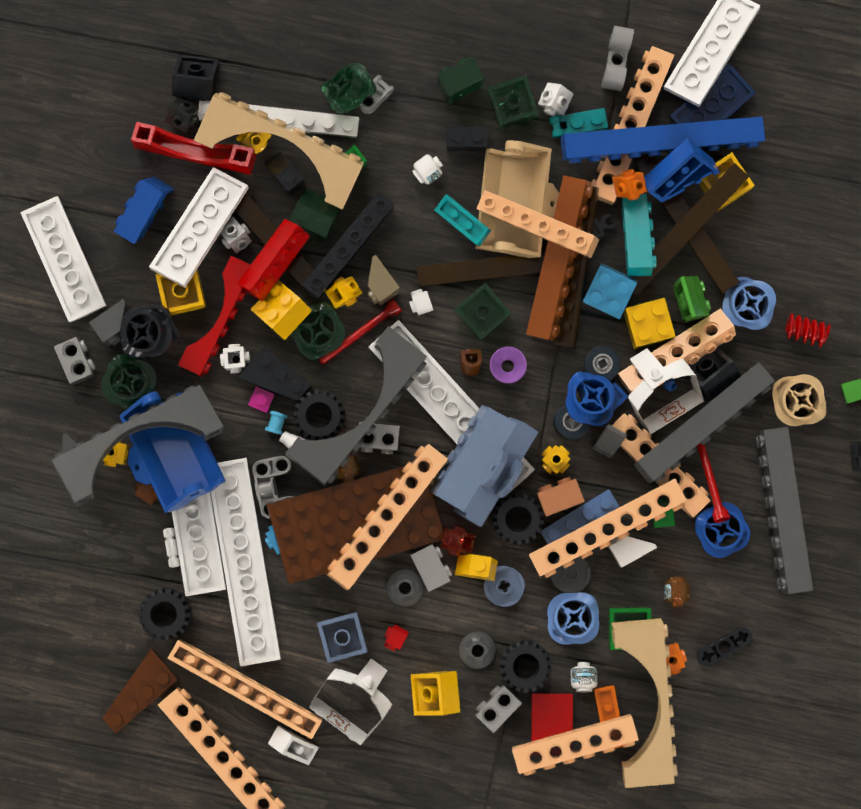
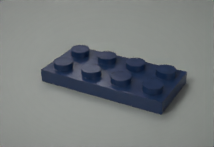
[669,63,756,124]

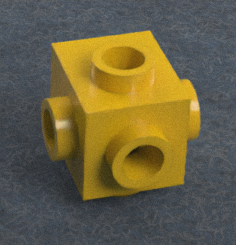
[236,132,271,154]
[325,276,362,309]
[103,441,130,467]
[541,445,570,474]

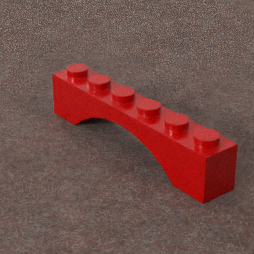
[131,122,256,175]
[178,256,250,377]

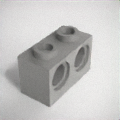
[54,337,96,385]
[359,422,400,455]
[475,685,522,733]

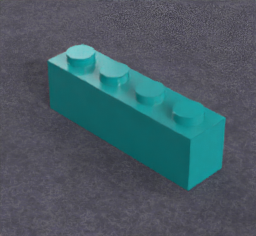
[621,194,656,277]

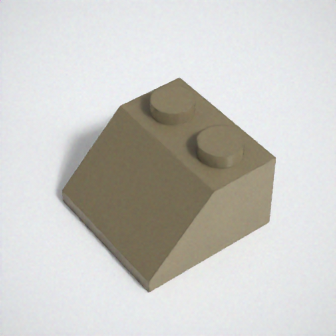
[367,255,400,307]

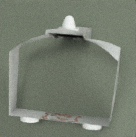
[628,349,704,434]
[309,659,392,745]

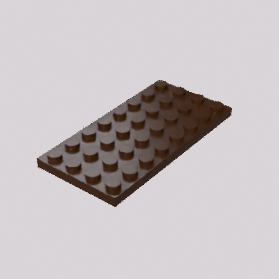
[266,462,445,584]

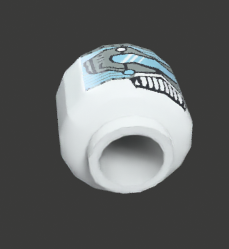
[412,154,443,185]
[571,662,598,693]

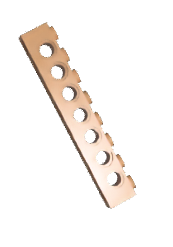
[591,46,674,205]
[327,444,448,590]
[529,479,687,578]
[168,639,323,739]
[158,687,286,809]

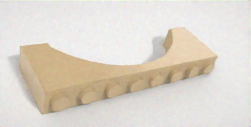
[194,92,364,209]
[611,618,677,788]

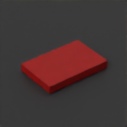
[531,693,573,756]

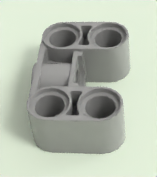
[601,26,634,91]
[253,456,292,519]

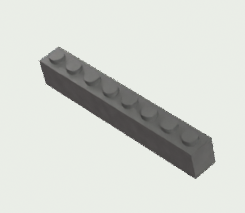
[634,362,775,484]

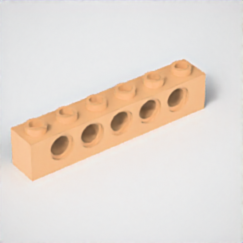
[477,190,599,258]
[618,308,736,394]
[611,413,711,518]
[512,714,639,776]

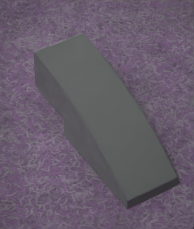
[592,424,627,458]

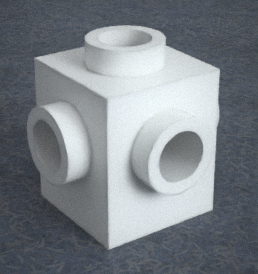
[538,83,573,116]
[220,344,250,374]

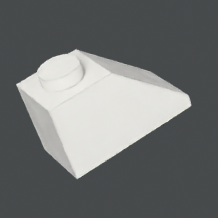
[608,536,657,568]
[268,726,319,765]

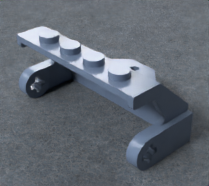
[429,405,538,527]

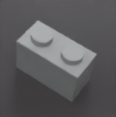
[411,544,452,592]

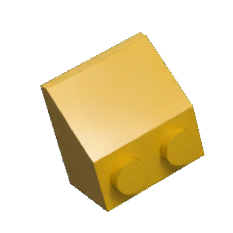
[410,671,460,715]

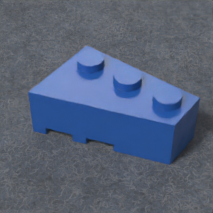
[644,138,720,202]
[114,176,174,244]

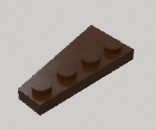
[102,648,178,734]

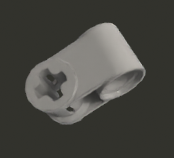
[359,75,394,114]

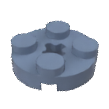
[484,566,525,607]

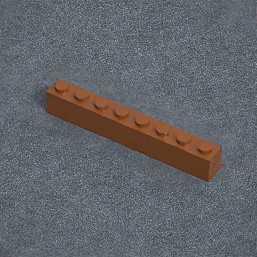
[526,175,593,341]

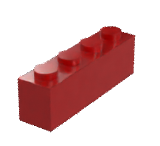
[237,219,310,301]

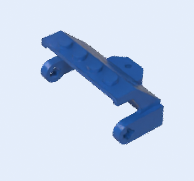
[119,392,226,513]

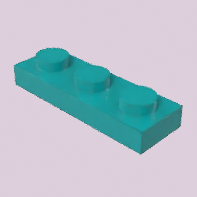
[434,194,492,246]

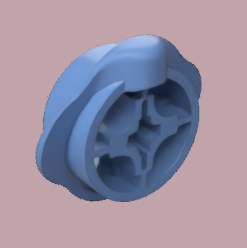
[722,277,776,330]
[547,592,599,645]

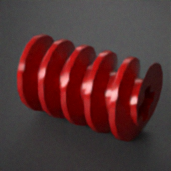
[785,313,831,348]

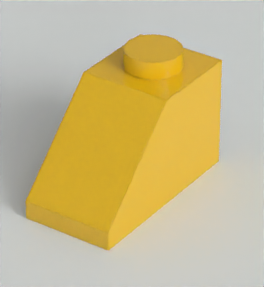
[455,554,498,581]

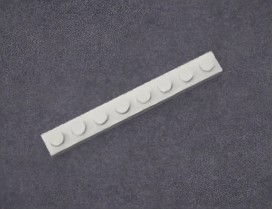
[198,100,359,138]

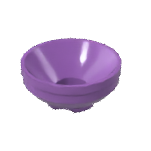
[490,346,527,384]

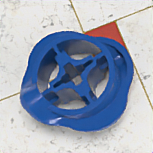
[566,371,615,427]
[695,502,750,558]

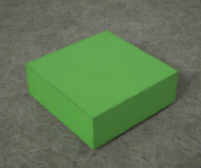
[840,379,861,404]

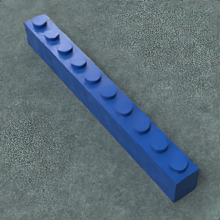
[560,116,765,164]

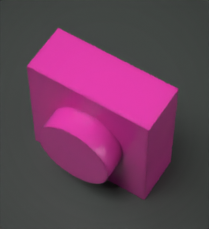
[248,387,275,413]

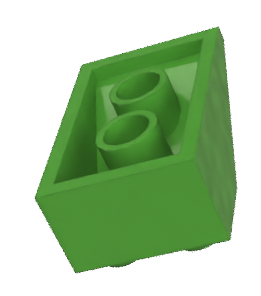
[672,276,711,324]

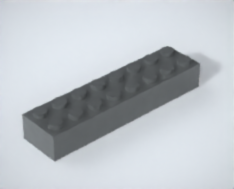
[755,427,813,594]

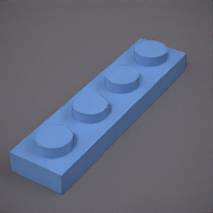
[540,489,620,545]

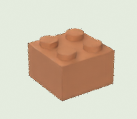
[535,477,585,517]

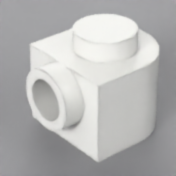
[409,289,433,316]

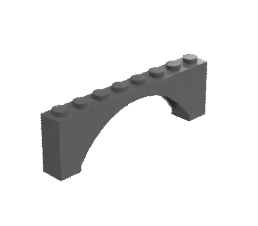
[286,326,427,486]
[52,385,223,507]

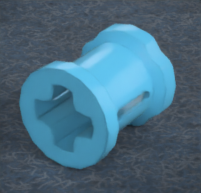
[265,411,288,435]

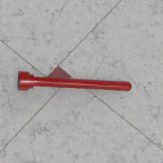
[319,299,402,364]
[697,443,730,523]

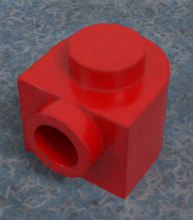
[384,624,409,652]

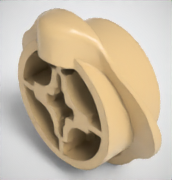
[772,374,826,426]

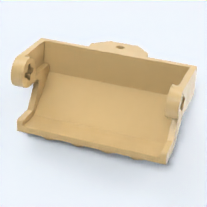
[475,140,559,258]

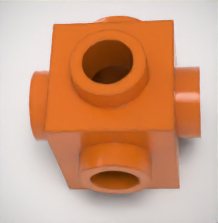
[612,169,647,200]
[666,642,687,675]

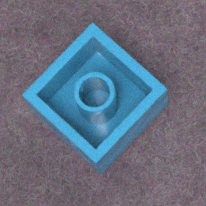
[583,263,638,319]

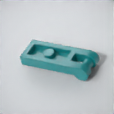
[549,108,608,138]

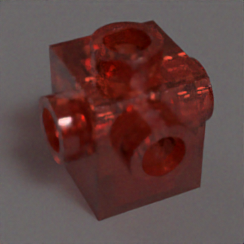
[441,526,476,556]

